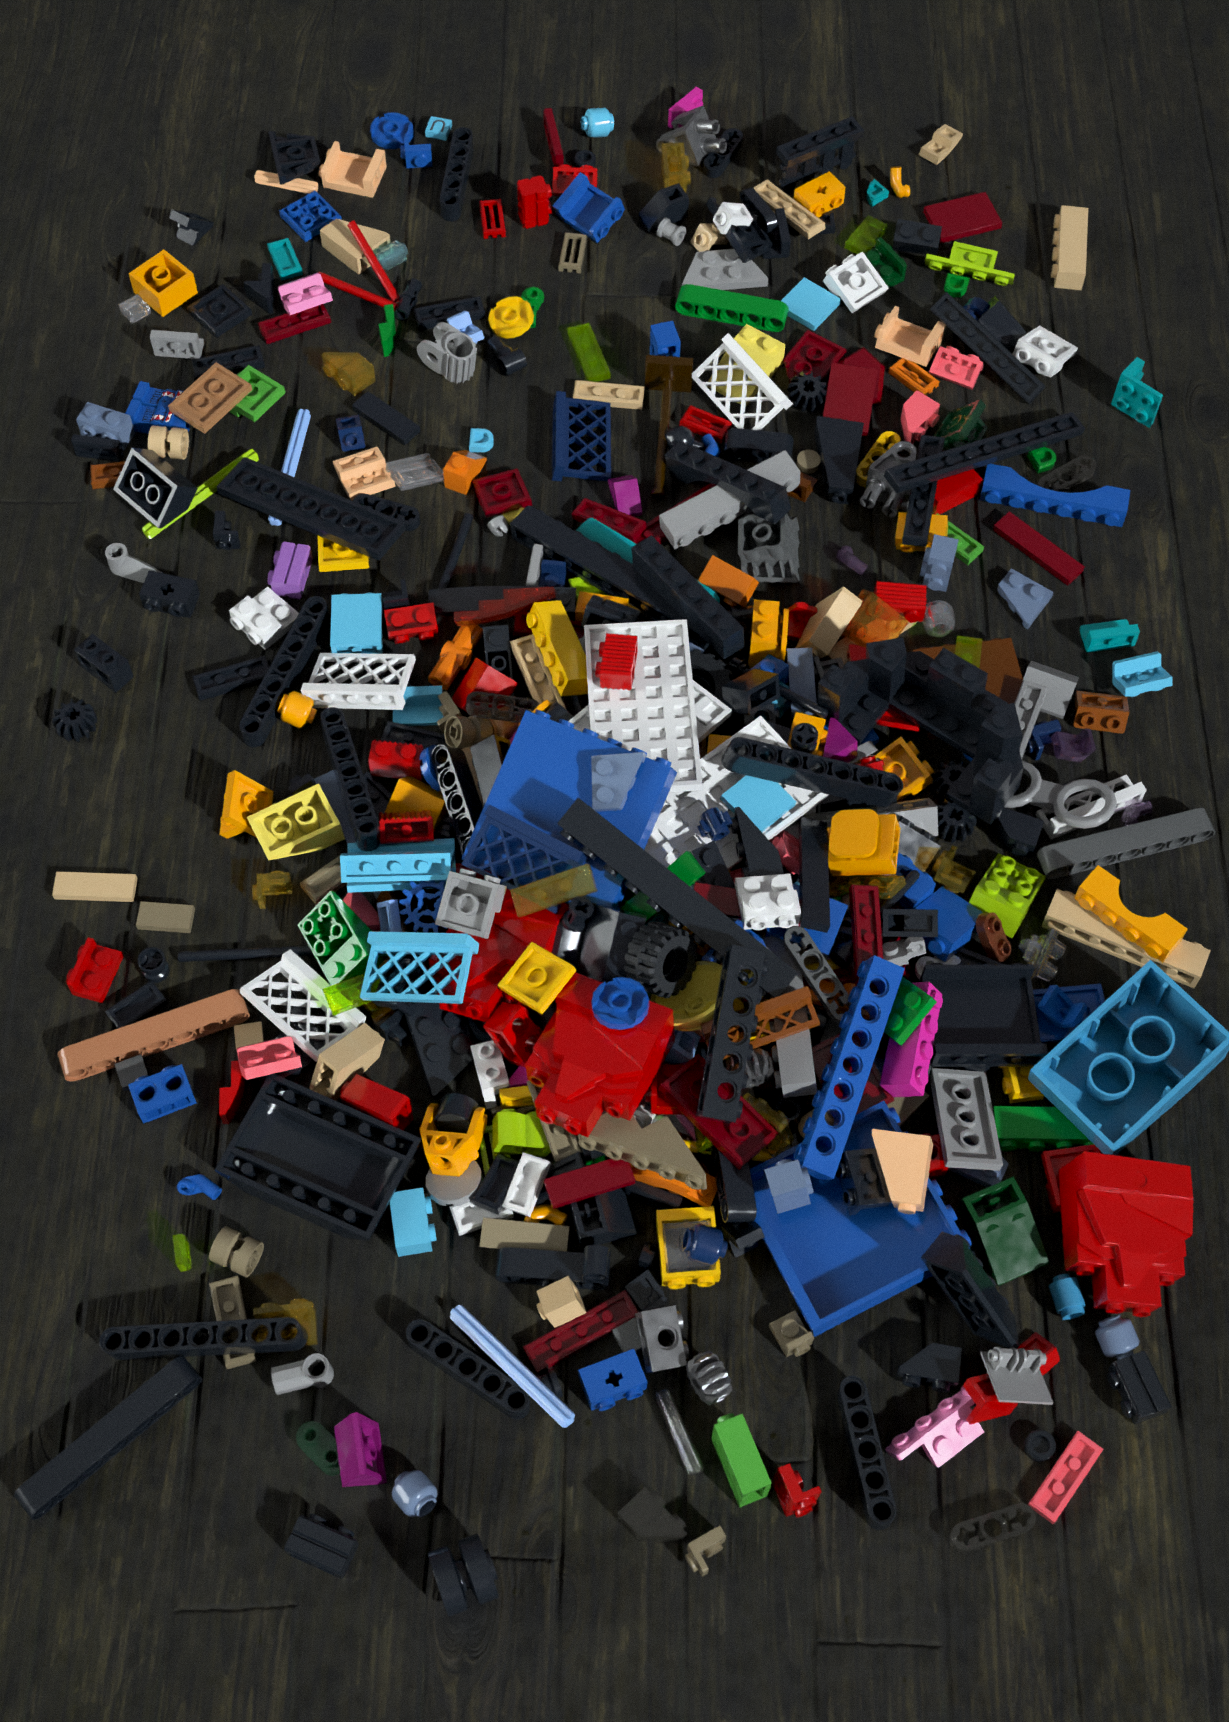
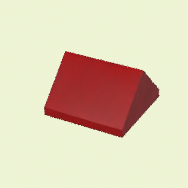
[452,658,518,717]

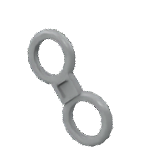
[1004,760,1117,829]

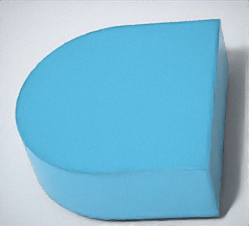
[469,428,494,453]

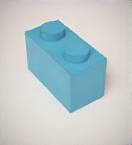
[390,1187,437,1257]

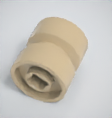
[148,425,189,460]

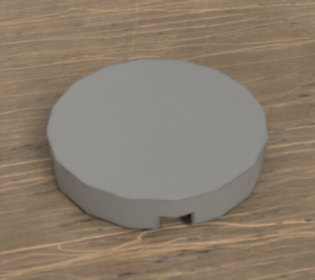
[426,1158,483,1206]

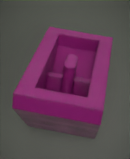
[608,475,642,517]
[823,718,858,762]

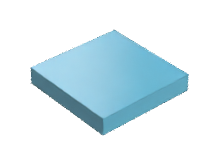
[781,277,841,331]
[720,775,796,832]

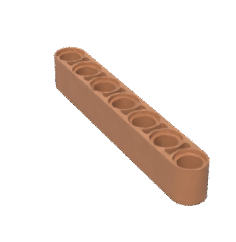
[58,989,250,1081]

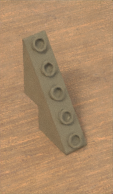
[578,1112,707,1190]

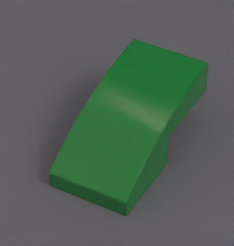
[379,304,396,357]

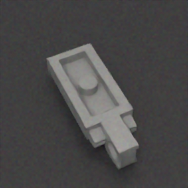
[849,937,926,975]

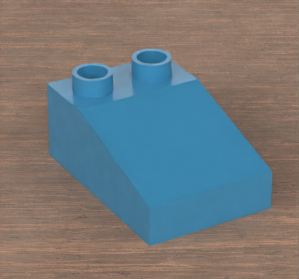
[1028,960,1229,1155]

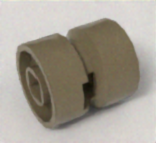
[444,716,493,749]
[209,1226,264,1277]

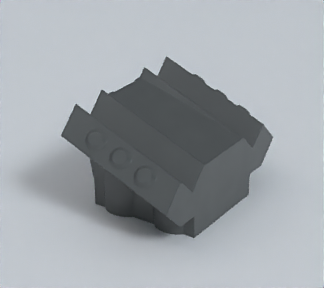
[738,514,800,583]

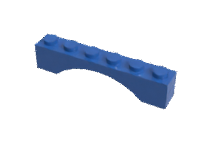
[979,464,1131,527]

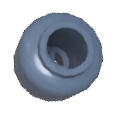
[1095,1314,1140,1360]
[392,1470,437,1517]

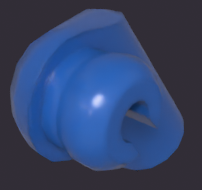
[701,434,720,457]
[177,1174,222,1200]

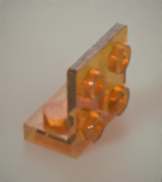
[841,589,908,648]

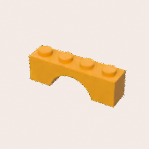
[1074,865,1188,963]

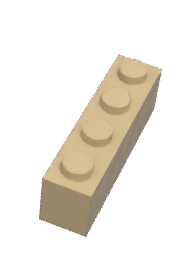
[1051,205,1088,290]

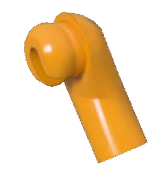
[890,166,910,198]
[524,1204,568,1225]

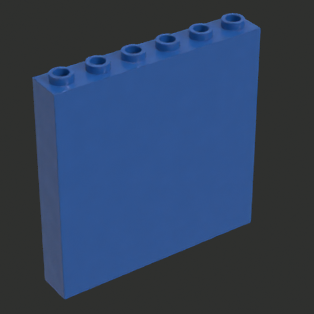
[461,709,677,912]
[750,1101,972,1337]

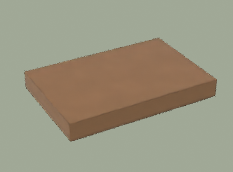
[168,362,252,434]

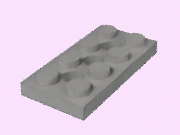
[929,1068,1003,1171]

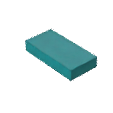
[267,238,303,281]

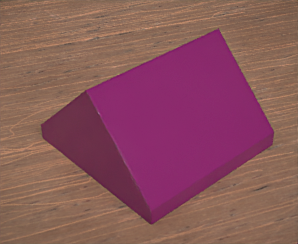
[334,1412,387,1487]

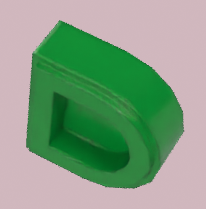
[944,273,970,298]
[1027,447,1056,474]

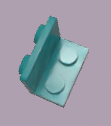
[1111,357,1163,428]

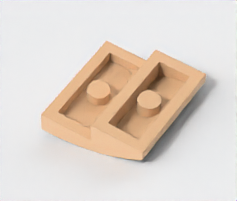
[333,447,396,501]

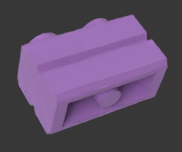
[268,542,313,599]

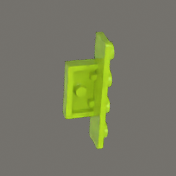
[925,241,1015,286]

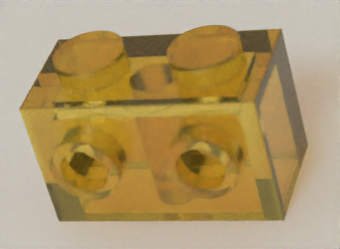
[661,142,691,193]

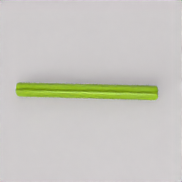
[142,449,259,539]

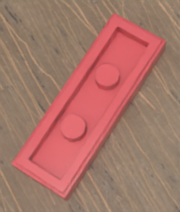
[1027,1431,1103,1524]

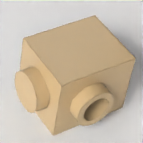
[536,1276,586,1328]

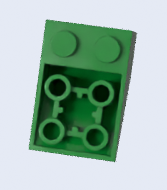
[298,891,388,990]

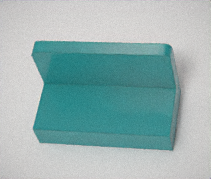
[1079,619,1140,653]

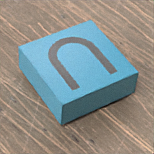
[425,116,452,141]

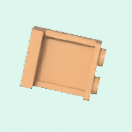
[319,141,387,198]
[874,306,946,366]

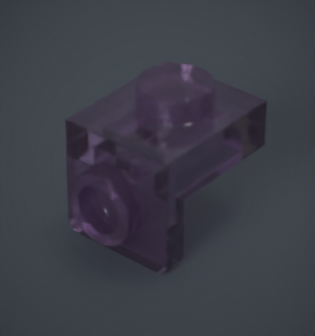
[1051,728,1096,763]

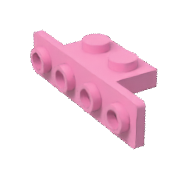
[885,1384,984,1468]

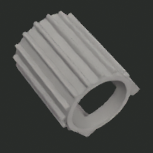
[417,322,477,384]

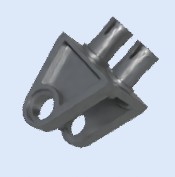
[656,106,727,166]
[860,441,916,517]

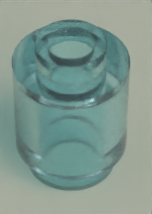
[375,240,408,270]

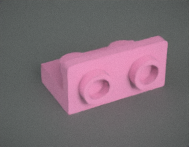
[277,273,333,315]

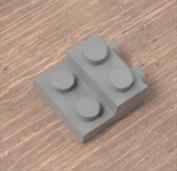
[435,868,507,939]

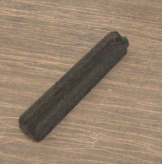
[655,1388,704,1476]

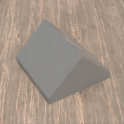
[1023,661,1079,719]

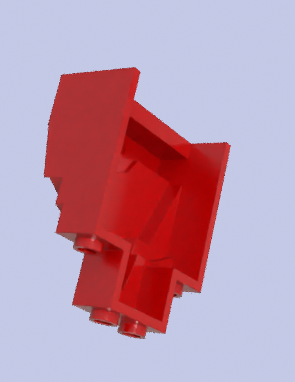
[429,888,569,1022]
[525,972,675,1138]
[1059,1151,1193,1317]

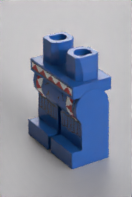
[125,381,190,434]

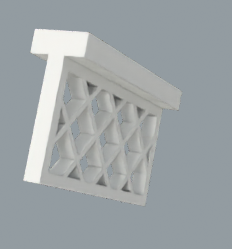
[692,333,793,430]
[301,653,416,710]
[240,950,366,1062]

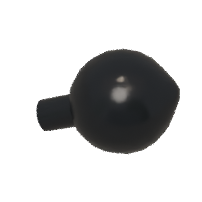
[665,425,704,450]

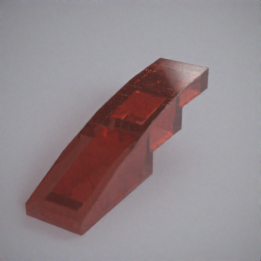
[454,587,556,627]

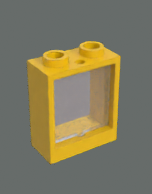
[656,1206,721,1289]

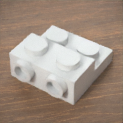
[823,252,889,313]
[1013,326,1078,377]
[229,587,299,650]
[735,874,801,930]

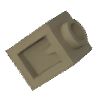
[437,691,462,734]
[769,1310,814,1357]
[685,1526,726,1577]

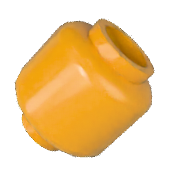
[277,691,317,728]

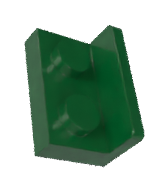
[864,237,907,288]

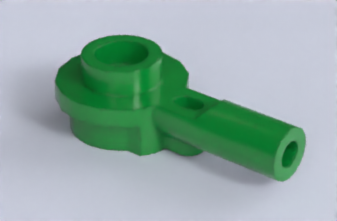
[522,287,544,328]

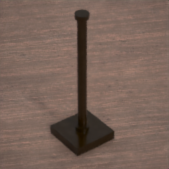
[645,355,693,500]

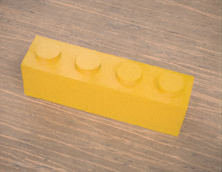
[526,600,588,696]

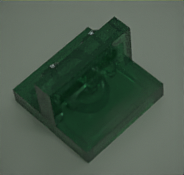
[934,399,988,449]

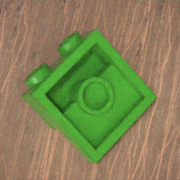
[229,365,285,422]

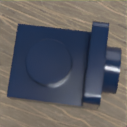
[336,415,365,452]
[539,560,566,587]

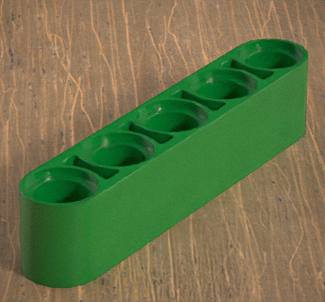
[675,284,789,332]

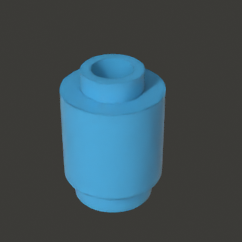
[1049,1274,1085,1320]

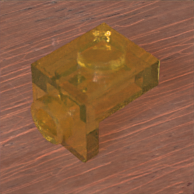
[252,871,292,909]

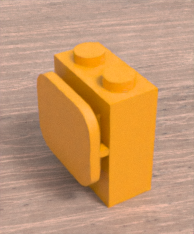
[748,600,789,669]
[827,809,901,876]

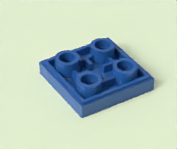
[279,190,341,242]

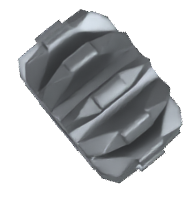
[726,1048,774,1089]
[686,1350,732,1405]

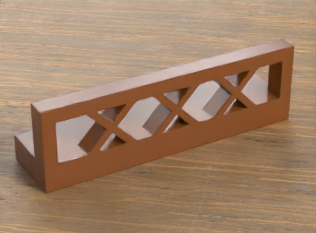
[700,986,820,1060]

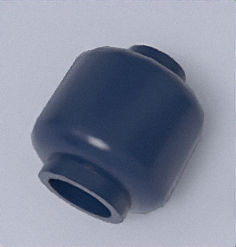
[682,1224,727,1265]

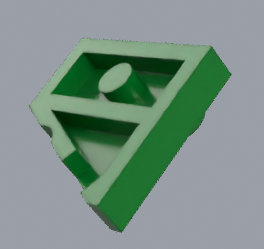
[883,976,937,1046]

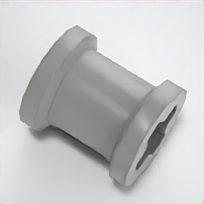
[657,218,686,246]

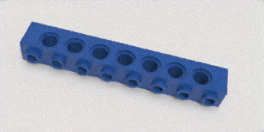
[794,955,905,1182]

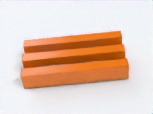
[889,358,939,395]

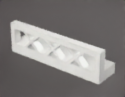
[1036,775,1146,839]

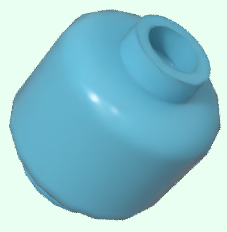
[581,108,614,137]

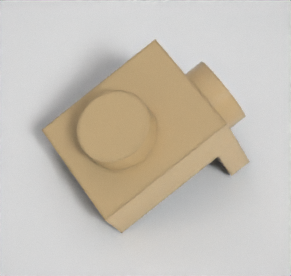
[691,223,729,252]

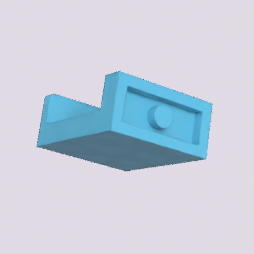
[330,593,383,654]

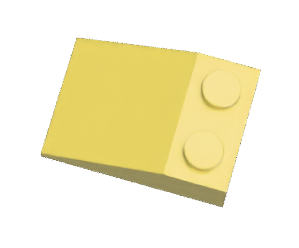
[707,324,785,407]
[247,784,345,860]

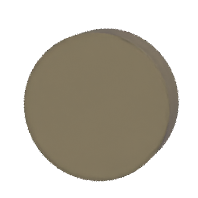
[796,450,821,474]

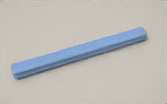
[268,409,311,526]
[450,1305,575,1428]

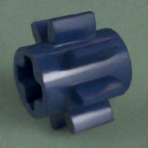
[697,807,732,841]

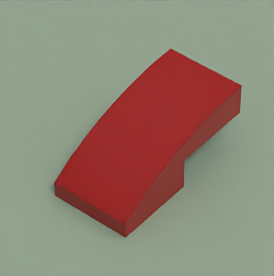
[219,1061,246,1124]

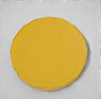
[488,296,534,339]

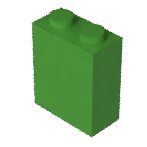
[711,1413,772,1508]

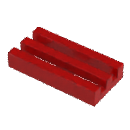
[479,199,506,239]
[679,405,732,444]

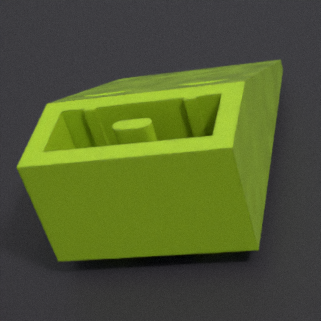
[969,853,1046,938]

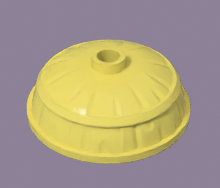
[650,961,722,1032]

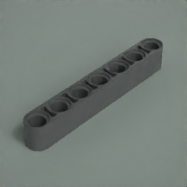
[1037,808,1215,879]

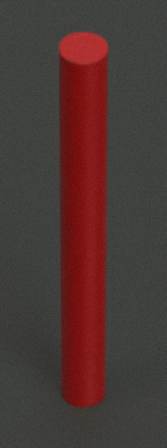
[347,220,399,302]
[318,272,398,311]

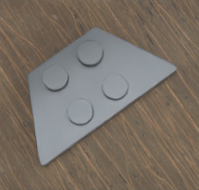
[682,249,768,290]

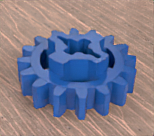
[399,880,448,933]

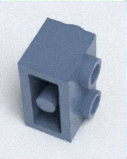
[76,402,135,451]
[920,534,959,592]
[764,1159,814,1214]

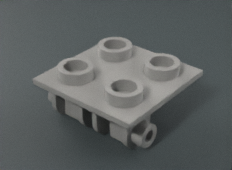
[980,1347,1053,1405]

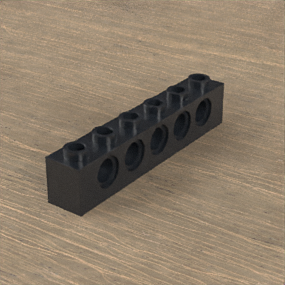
[696,944,768,1123]

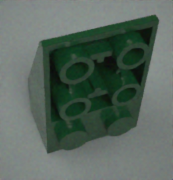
[957,1177,1050,1286]

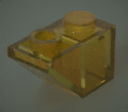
[322,352,375,396]

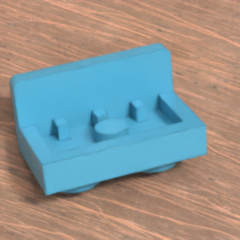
[1112,651,1173,697]

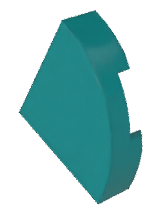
[866,179,889,207]

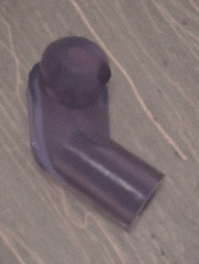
[837,545,868,575]
[1121,800,1152,826]

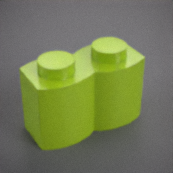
[492,1109,551,1157]

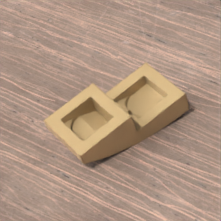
[919,124,963,165]

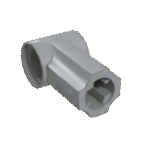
[271,1353,334,1395]

